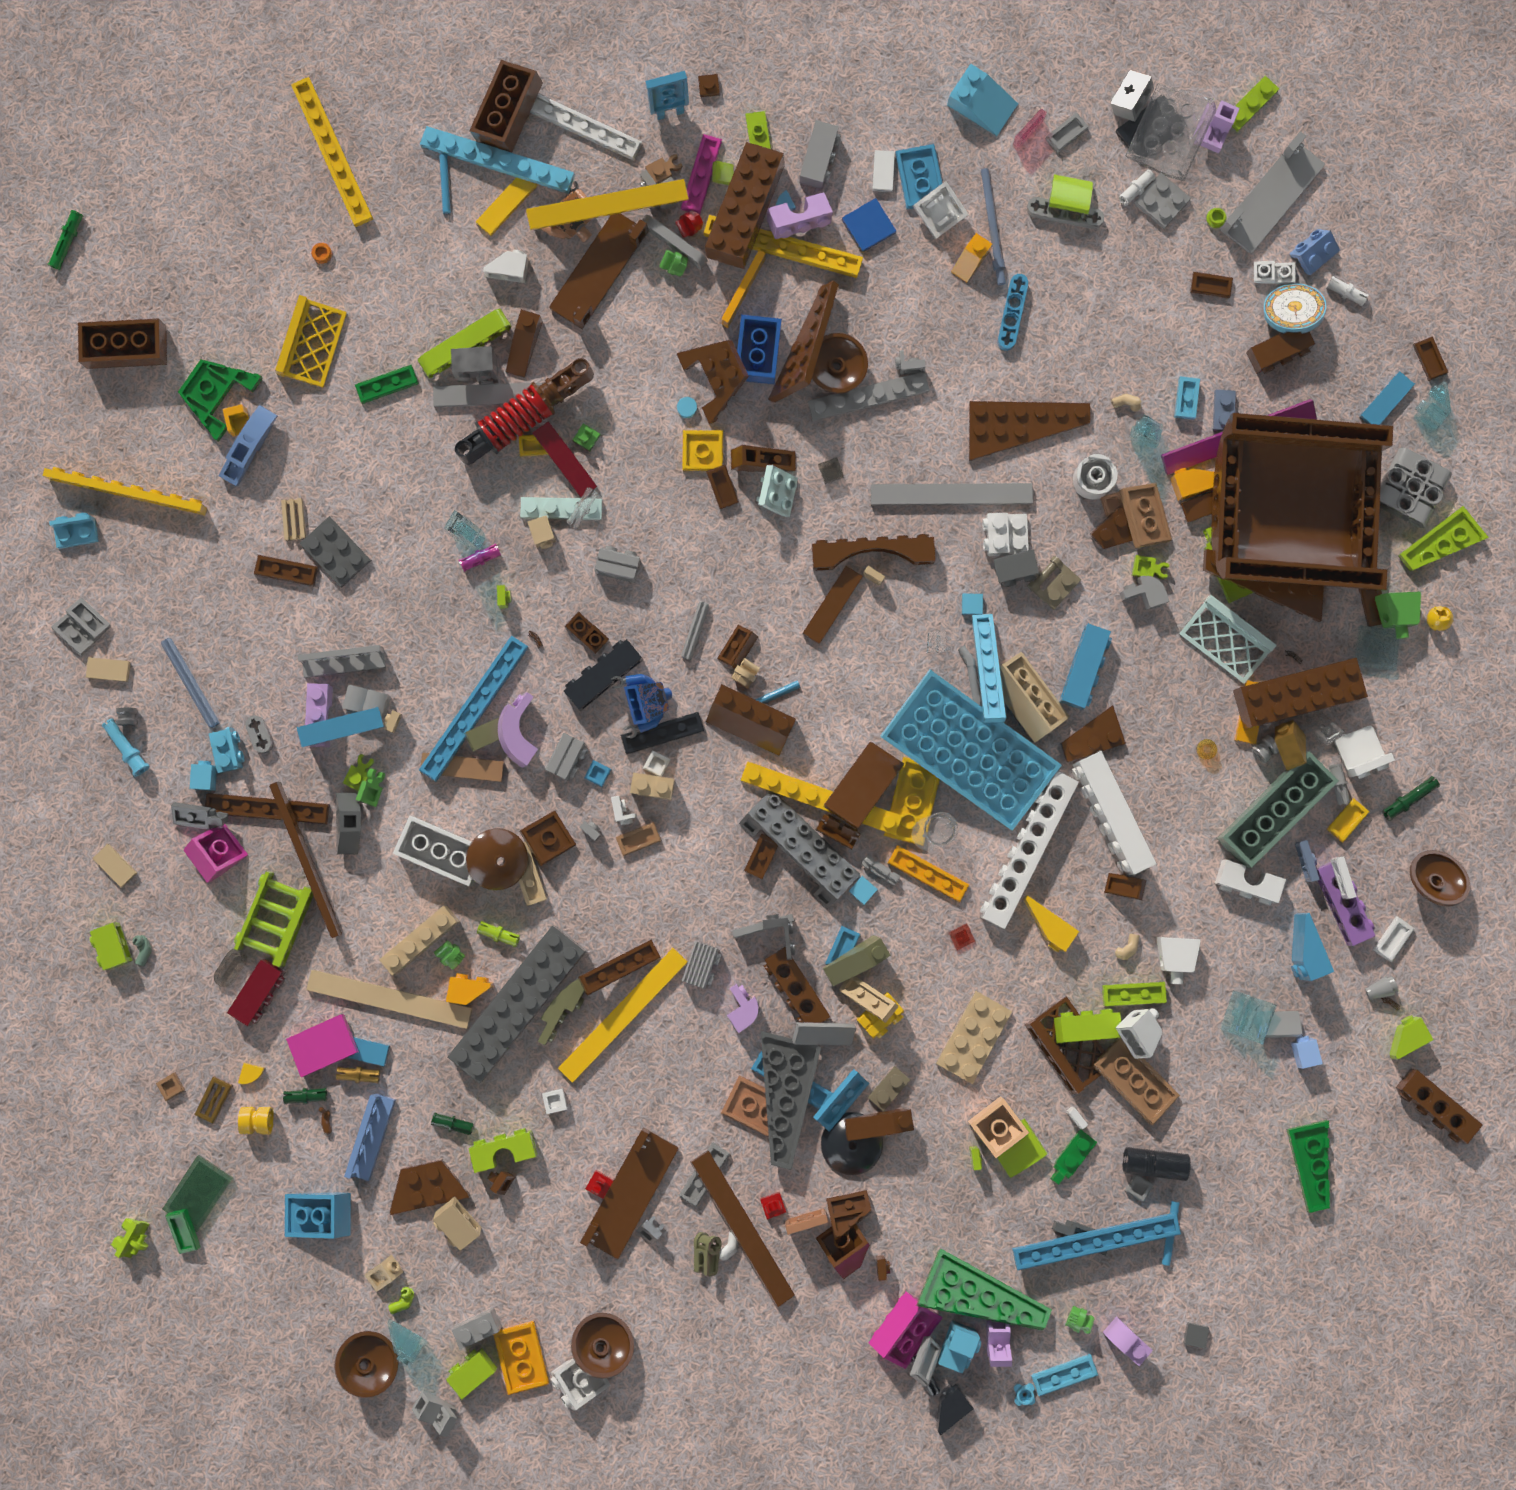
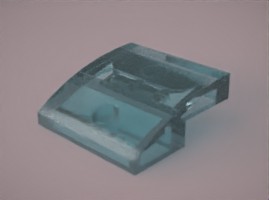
[1220,990,1277,1045]

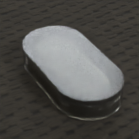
[214,949,247,987]

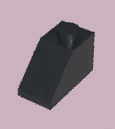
[936,1384,974,1436]

